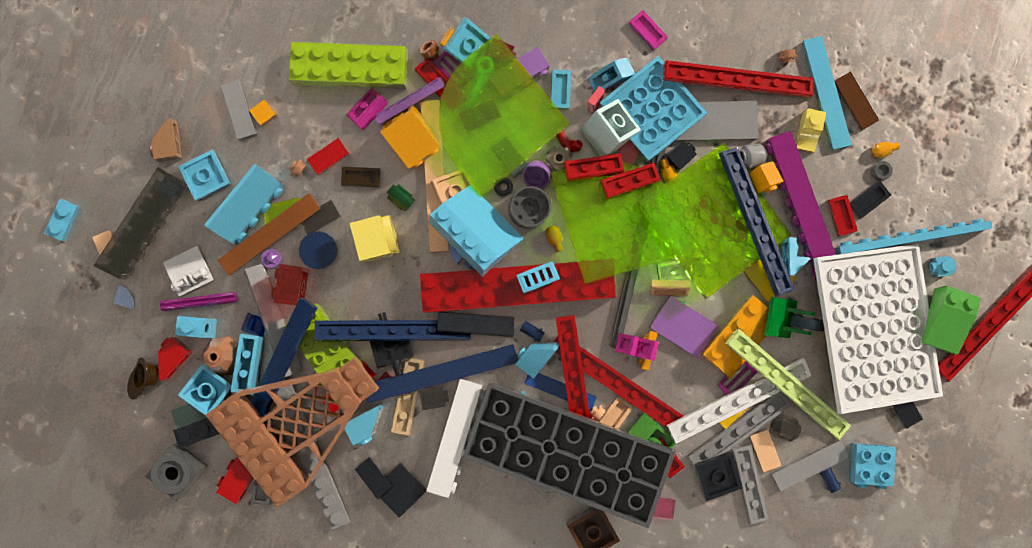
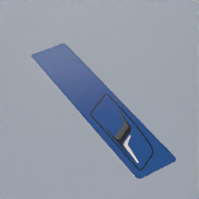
[524,373,597,411]

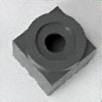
[145,443,208,501]

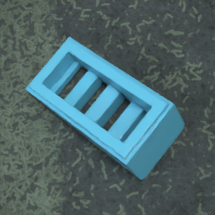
[516,261,560,294]

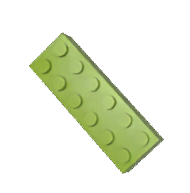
[289,42,408,89]

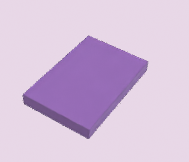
[649,295,719,358]

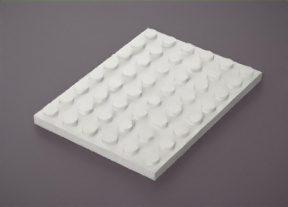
[813,244,943,414]

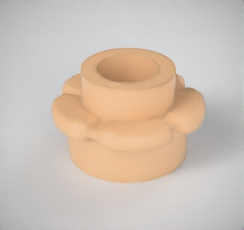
[590,405,606,422]

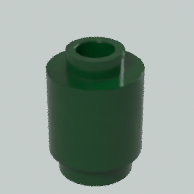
[386,184,415,212]

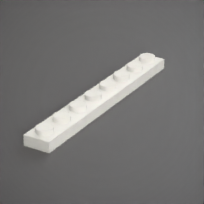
[666,358,812,444]

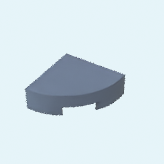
[113,285,134,309]

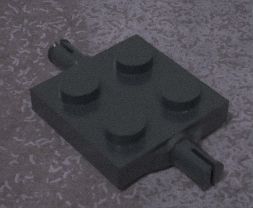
[369,312,415,376]

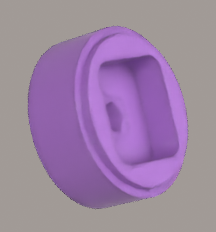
[261,249,282,268]

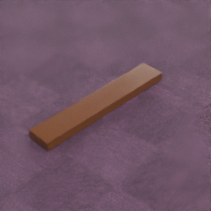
[217,193,322,276]

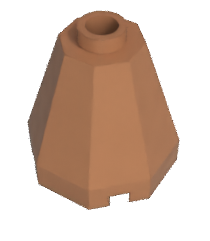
[202,336,238,376]

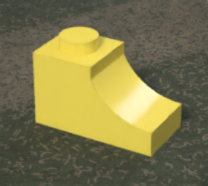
[796,108,826,153]

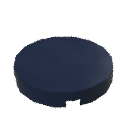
[299,231,338,270]

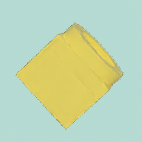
[350,215,400,263]

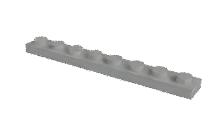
[277,385,350,530]

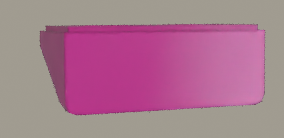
[346,87,388,130]

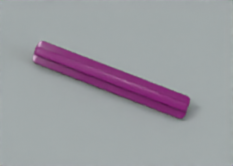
[160,292,237,311]

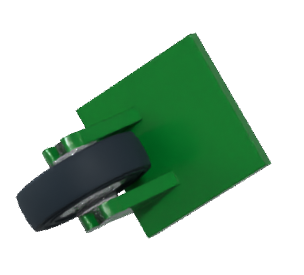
[764,297,824,338]

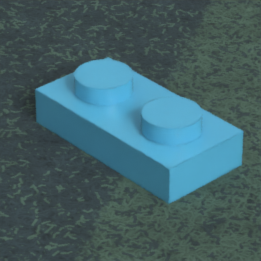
[44,199,80,241]

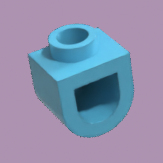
[929,256,956,277]

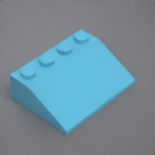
[204,163,284,244]
[429,185,524,277]

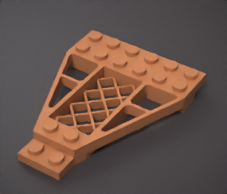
[206,356,379,507]

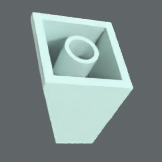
[580,99,641,156]

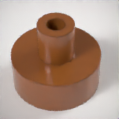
[419,40,439,60]

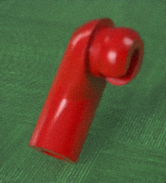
[556,131,583,152]

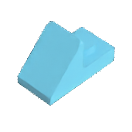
[781,237,810,277]

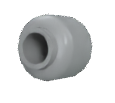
[739,144,768,169]

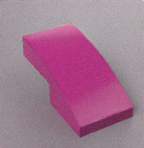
[615,333,659,361]

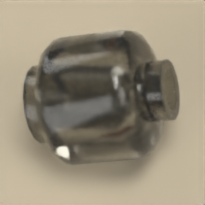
[770,414,801,442]

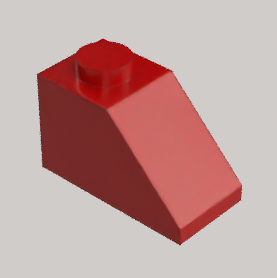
[158,337,193,381]

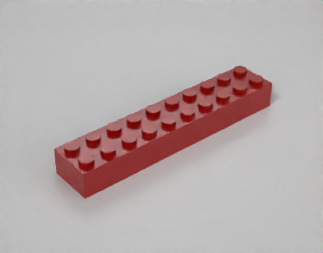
[420,259,616,313]

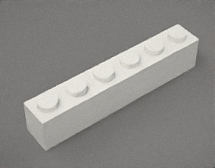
[427,378,485,498]

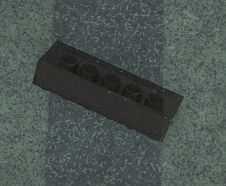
[93,167,187,280]

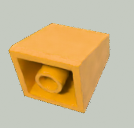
[380,104,440,169]

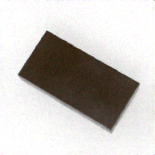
[341,167,381,188]

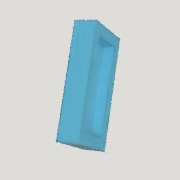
[551,70,571,110]

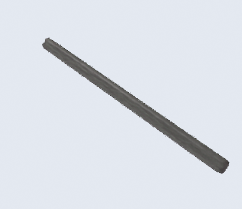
[609,148,666,348]

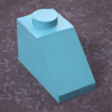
[588,58,635,92]
[515,342,559,379]

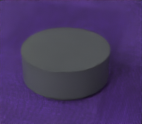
[872,161,893,181]

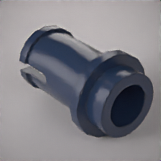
[520,320,545,342]
[820,467,841,493]

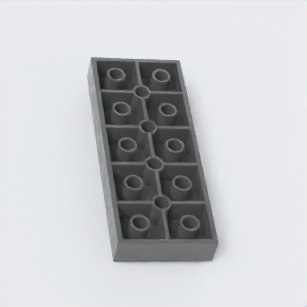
[463,383,676,529]

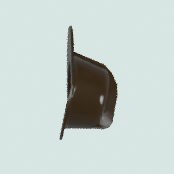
[127,357,159,400]

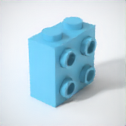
[849,443,896,489]

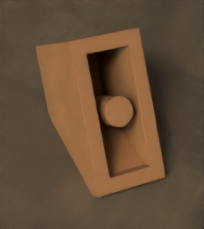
[149,118,182,162]

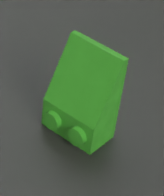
[922,286,981,355]

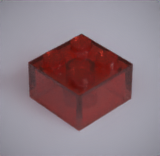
[272,264,309,306]

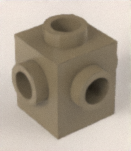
[545,145,573,175]

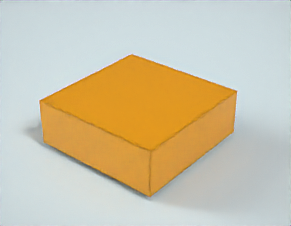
[249,99,277,127]

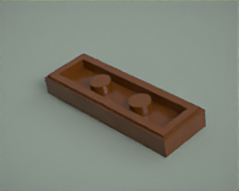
[835,71,879,131]

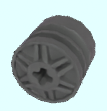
[508,186,551,229]

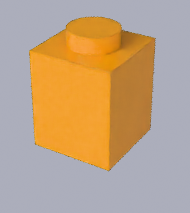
[748,161,783,194]

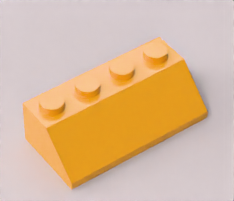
[701,295,769,379]

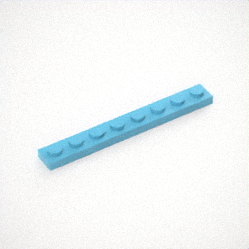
[835,219,993,255]

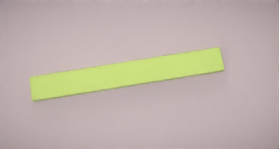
[725,328,851,440]

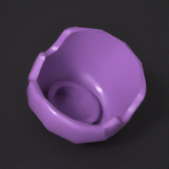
[522,160,551,188]

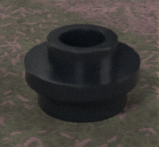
[494,177,513,197]

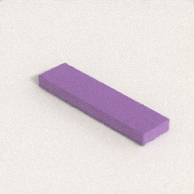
[375,77,444,125]

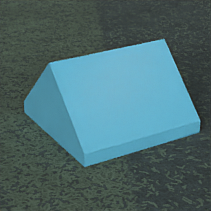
[178,364,232,416]

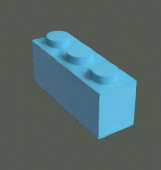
[231,334,265,395]

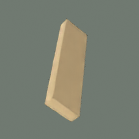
[390,358,425,436]

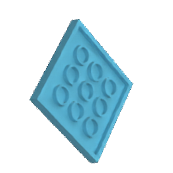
[599,56,707,162]

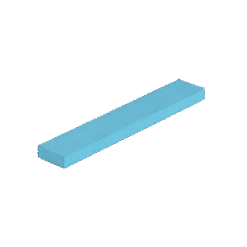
[802,36,852,150]

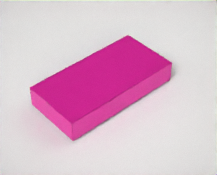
[628,10,668,51]

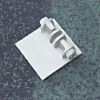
[163,246,214,297]

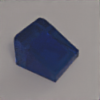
[241,312,265,337]

